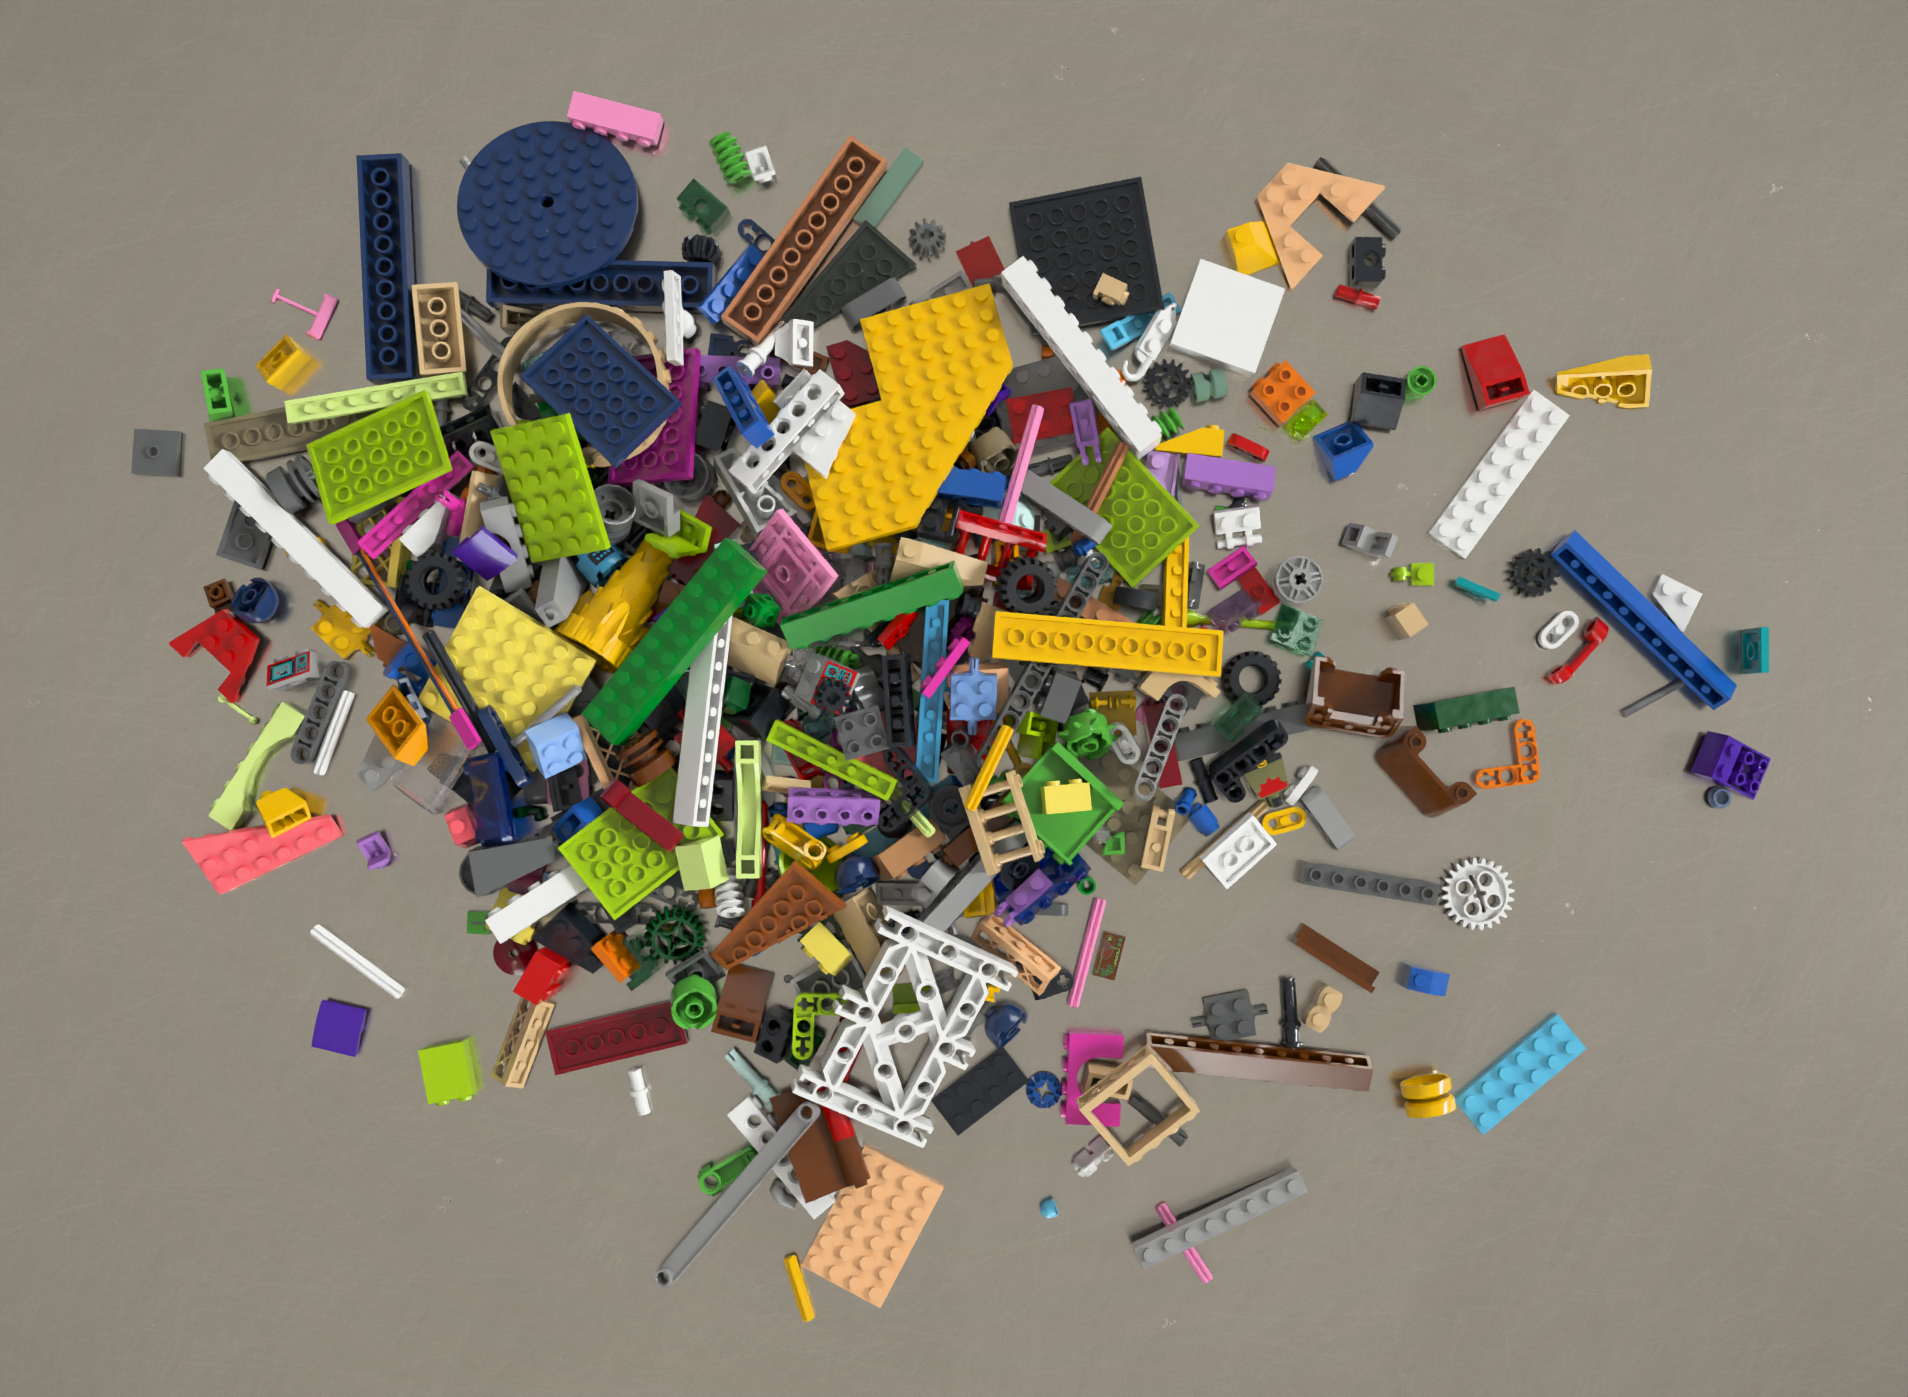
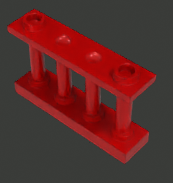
[954,510,1047,591]

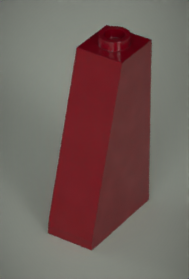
[670,495,742,585]
[1141,699,1183,789]

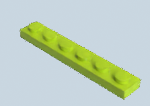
[766,719,898,801]

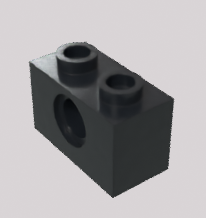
[1351,237,1386,287]

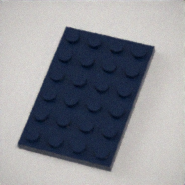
[520,314,682,469]

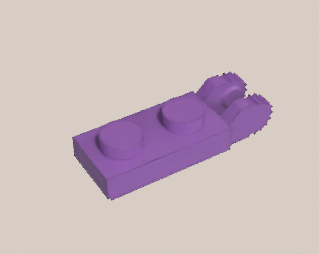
[1069,399,1102,466]
[993,868,1055,927]

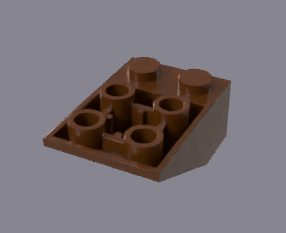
[711,964,774,1043]

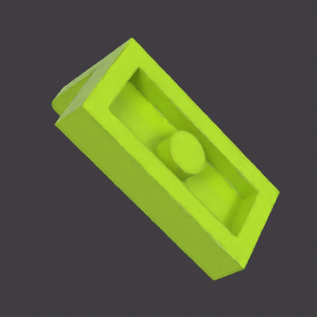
[892,983,937,1014]

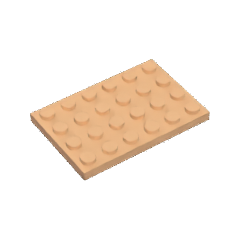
[801,1144,944,1308]

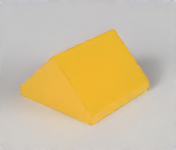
[255,334,312,390]

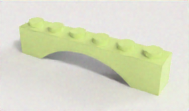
[208,702,306,830]
[735,740,762,879]

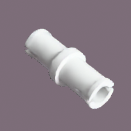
[627,1068,651,1116]

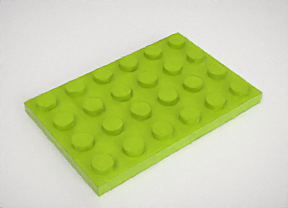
[306,390,453,525]
[490,413,611,563]
[1049,427,1200,588]
[558,767,724,920]

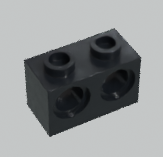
[710,770,734,821]
[754,1007,798,1064]

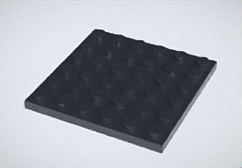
[1009,177,1164,335]

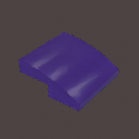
[452,526,518,581]
[311,1000,367,1057]

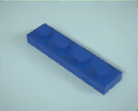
[698,244,764,324]

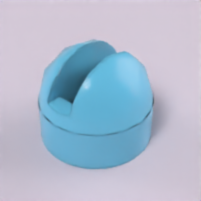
[1040,1199,1058,1218]

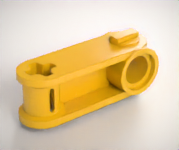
[761,814,828,870]

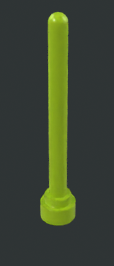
[1187,610,1291,631]

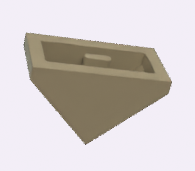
[500,305,542,334]

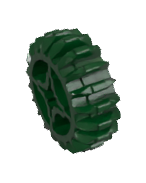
[644,904,706,965]

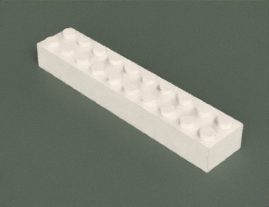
[1001,256,1162,460]

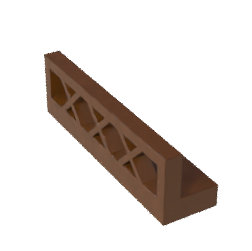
[1291,923,1380,993]

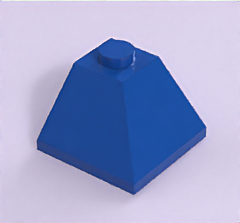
[1313,420,1374,481]

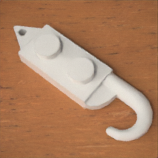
[1122,303,1177,382]

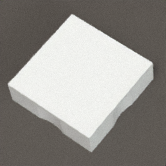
[1168,259,1285,378]

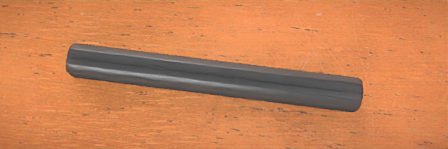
[1314,156,1402,239]

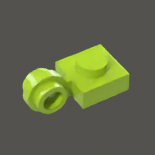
[1391,563,1434,586]

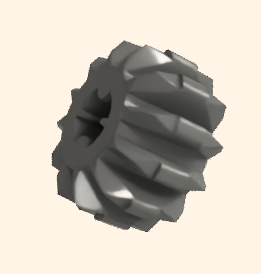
[908,218,946,258]

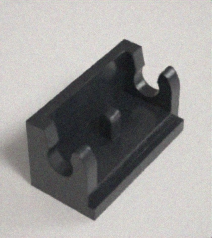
[547,765,582,812]

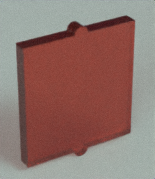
[956,236,1005,287]

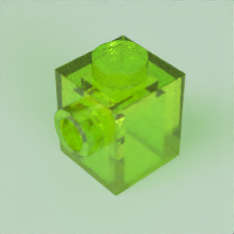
[1288,399,1328,438]

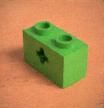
[200,368,233,422]

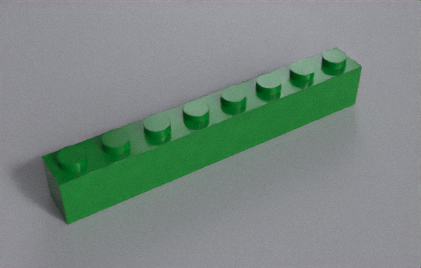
[780,560,964,650]

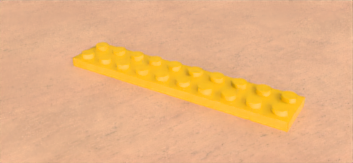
[991,611,1224,677]

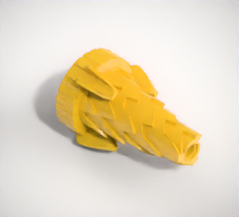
[555,533,674,674]

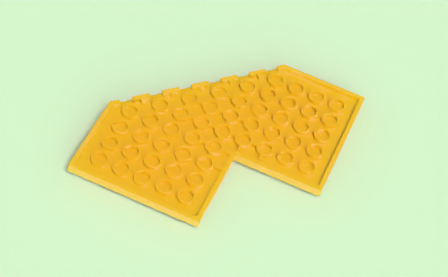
[804,283,1013,552]

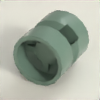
[1190,368,1228,403]

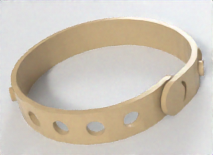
[498,302,671,467]

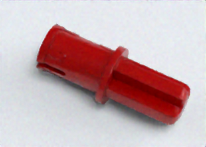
[1335,284,1381,310]

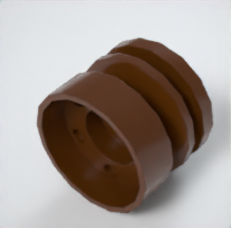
[615,728,677,788]

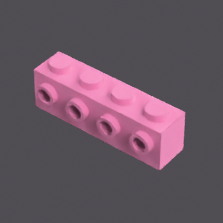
[567,91,664,147]

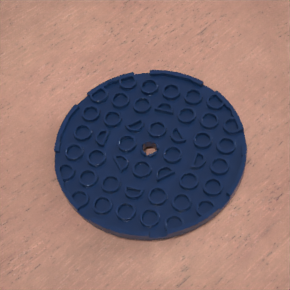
[457,121,638,288]

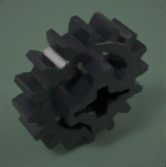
[1143,359,1192,408]
[1509,548,1560,597]

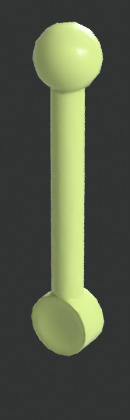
[218,694,257,725]

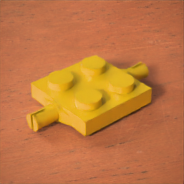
[311,599,375,660]

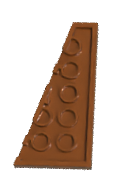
[710,860,847,970]

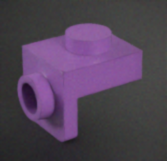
[357,830,391,870]

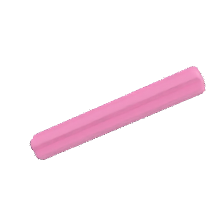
[1155,1203,1213,1284]

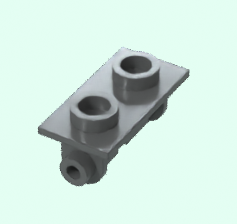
[1187,561,1205,609]

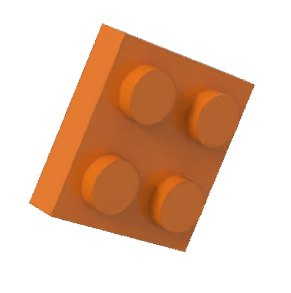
[591,930,645,983]

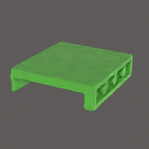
[1000,742,1125,865]

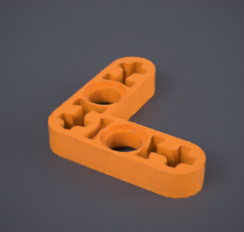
[1473,719,1540,789]

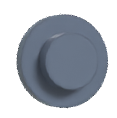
[1708,786,1731,809]

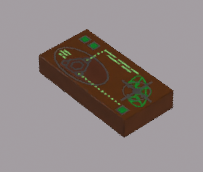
[1092,931,1126,981]

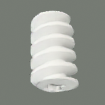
[714,868,745,918]

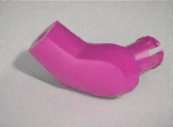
[435,488,467,537]

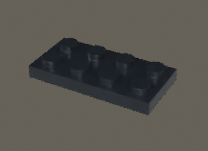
[931,1045,1029,1136]

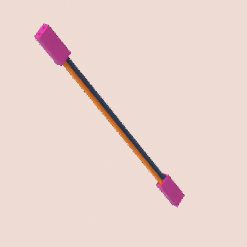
[335,519,482,750]

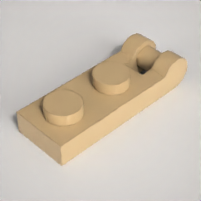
[1140,805,1175,872]

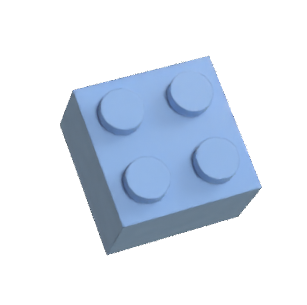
[525,712,587,779]

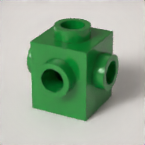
[742,593,781,629]

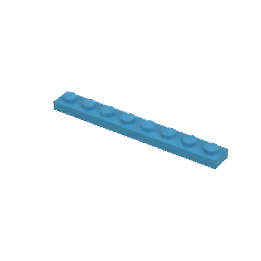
[916,600,949,783]

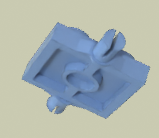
[950,657,997,735]

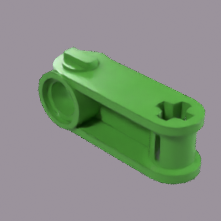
[697,1143,757,1197]

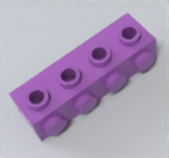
[698,355,782,392]
[1181,453,1276,501]
[787,787,880,826]

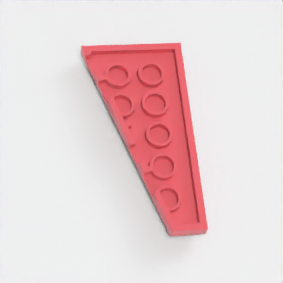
[182,814,342,895]

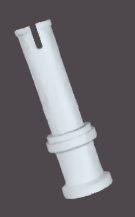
[736,321,788,378]

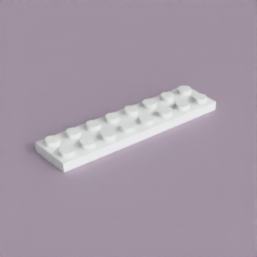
[1427,390,1570,560]

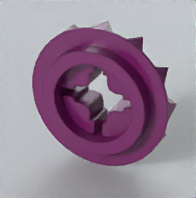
[949,614,976,643]

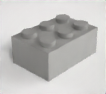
[790,945,866,1019]

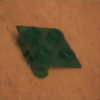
[1268,604,1323,657]

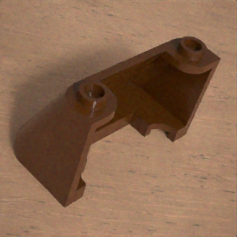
[1304,656,1406,738]
[1375,725,1477,818]

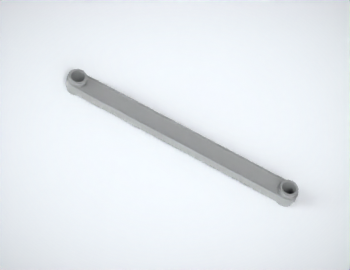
[654,1101,820,1288]

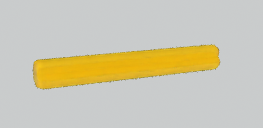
[964,725,1014,811]

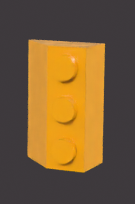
[366,685,428,766]

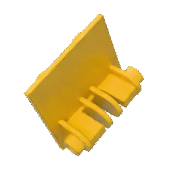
[1090,690,1137,735]

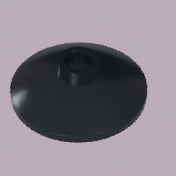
[1000,855,1040,891]

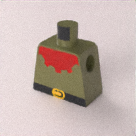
[1242,752,1289,809]

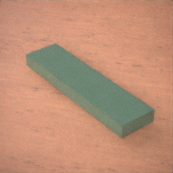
[853,147,923,227]

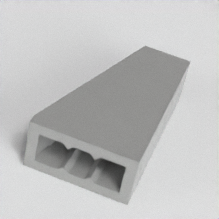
[535,556,588,628]

